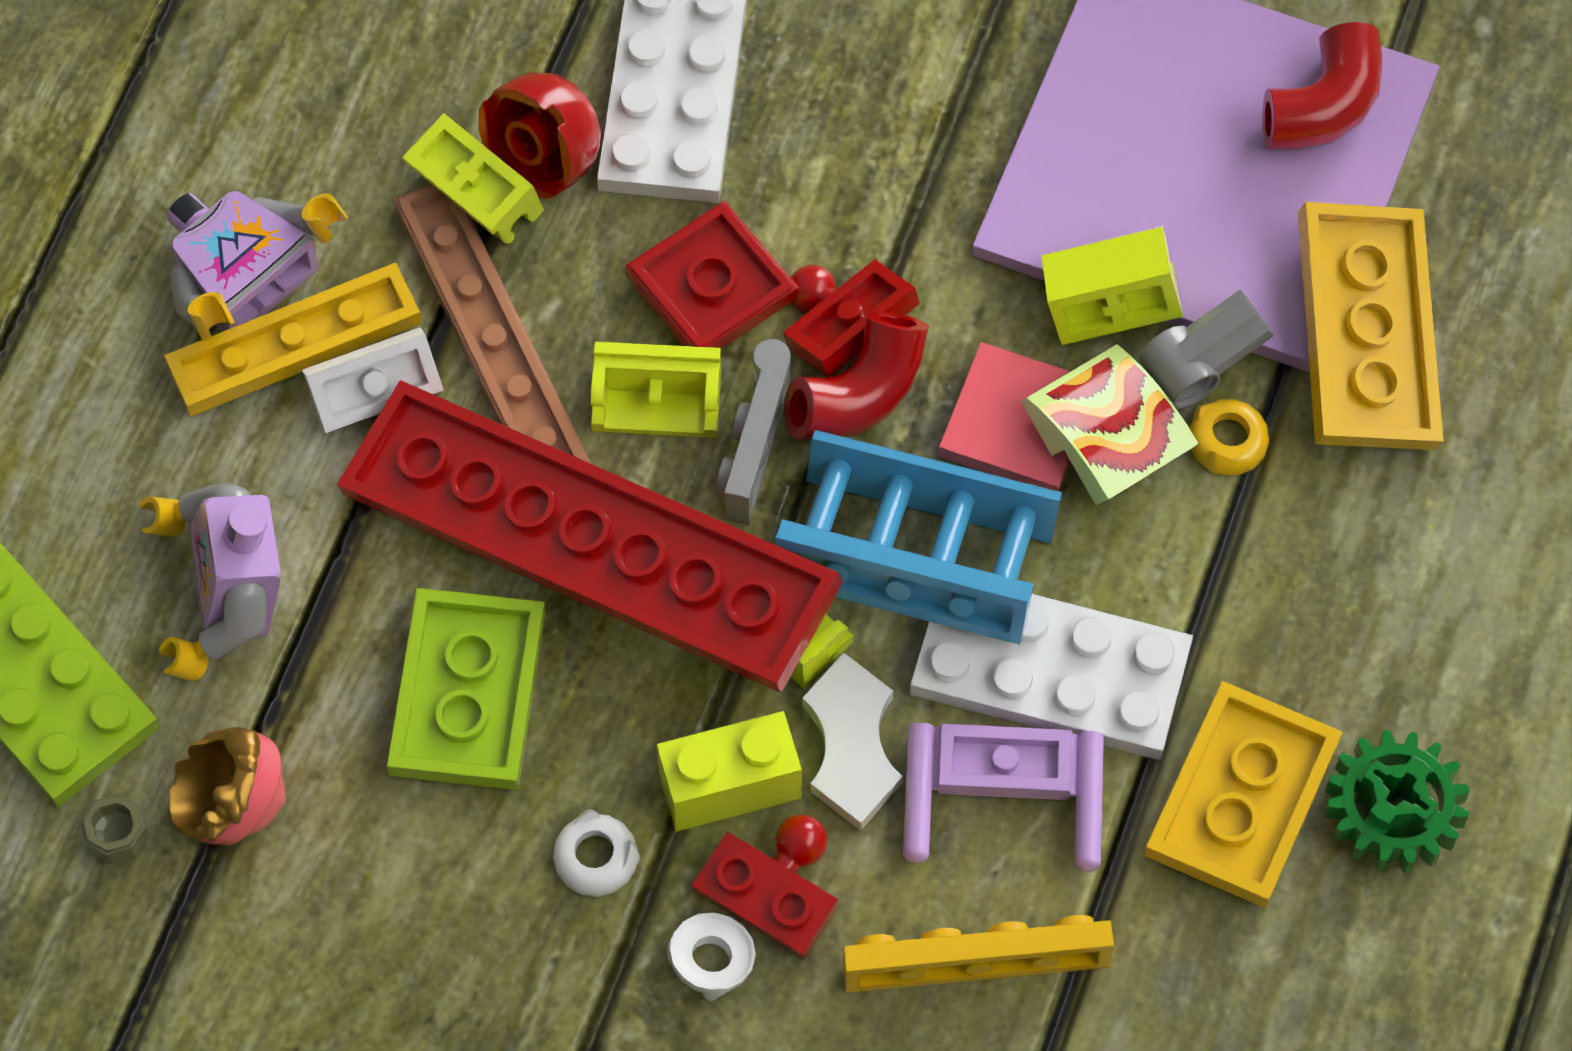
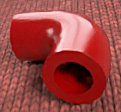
[1262,22,1382,150]
[784,312,929,440]

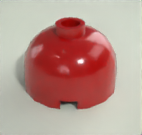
[478,72,601,199]

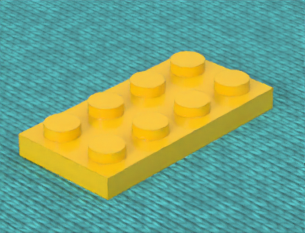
[1298,202,1444,450]

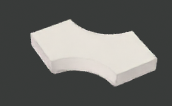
[802,652,903,831]

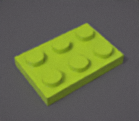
[387,588,546,790]

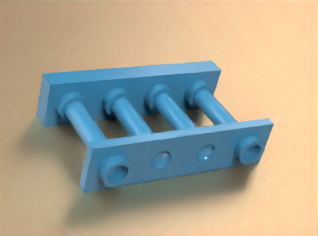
[775,430,1062,645]

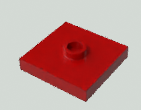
[625,200,799,349]

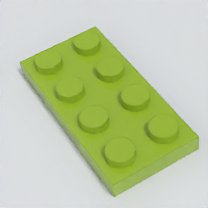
[0,543,160,808]

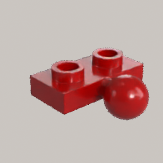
[783,259,920,378]
[691,814,840,960]

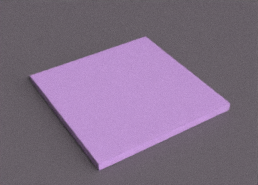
[972,0,1440,373]

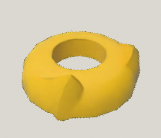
[1189,399,1269,475]

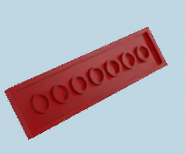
[337,380,843,693]

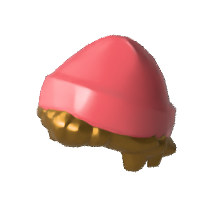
[169,727,286,845]

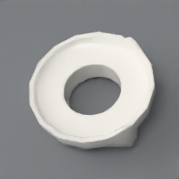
[553,809,640,897]
[667,913,756,1001]

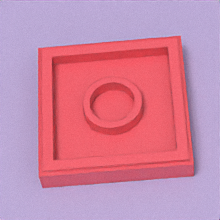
[938,342,1071,491]

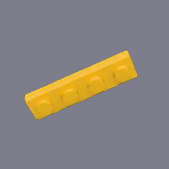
[164,262,422,417]
[843,915,1114,993]

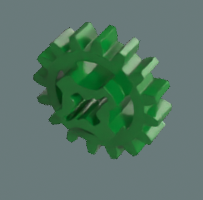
[1324,730,1470,874]

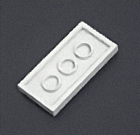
[597,0,747,203]
[910,594,1193,761]

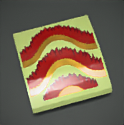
[1021,344,1198,505]

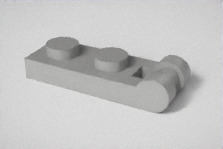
[716,339,791,525]

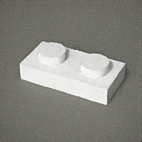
[302,327,444,433]

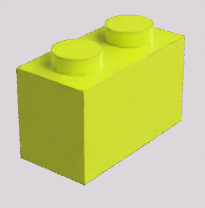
[657,711,802,832]

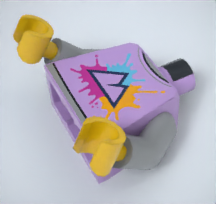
[167,191,349,341]
[139,482,280,681]

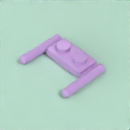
[903,723,1104,872]

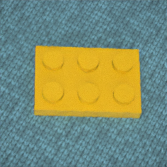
[1144,681,1343,909]

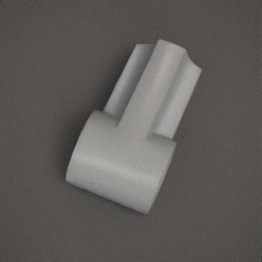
[1140,289,1274,410]

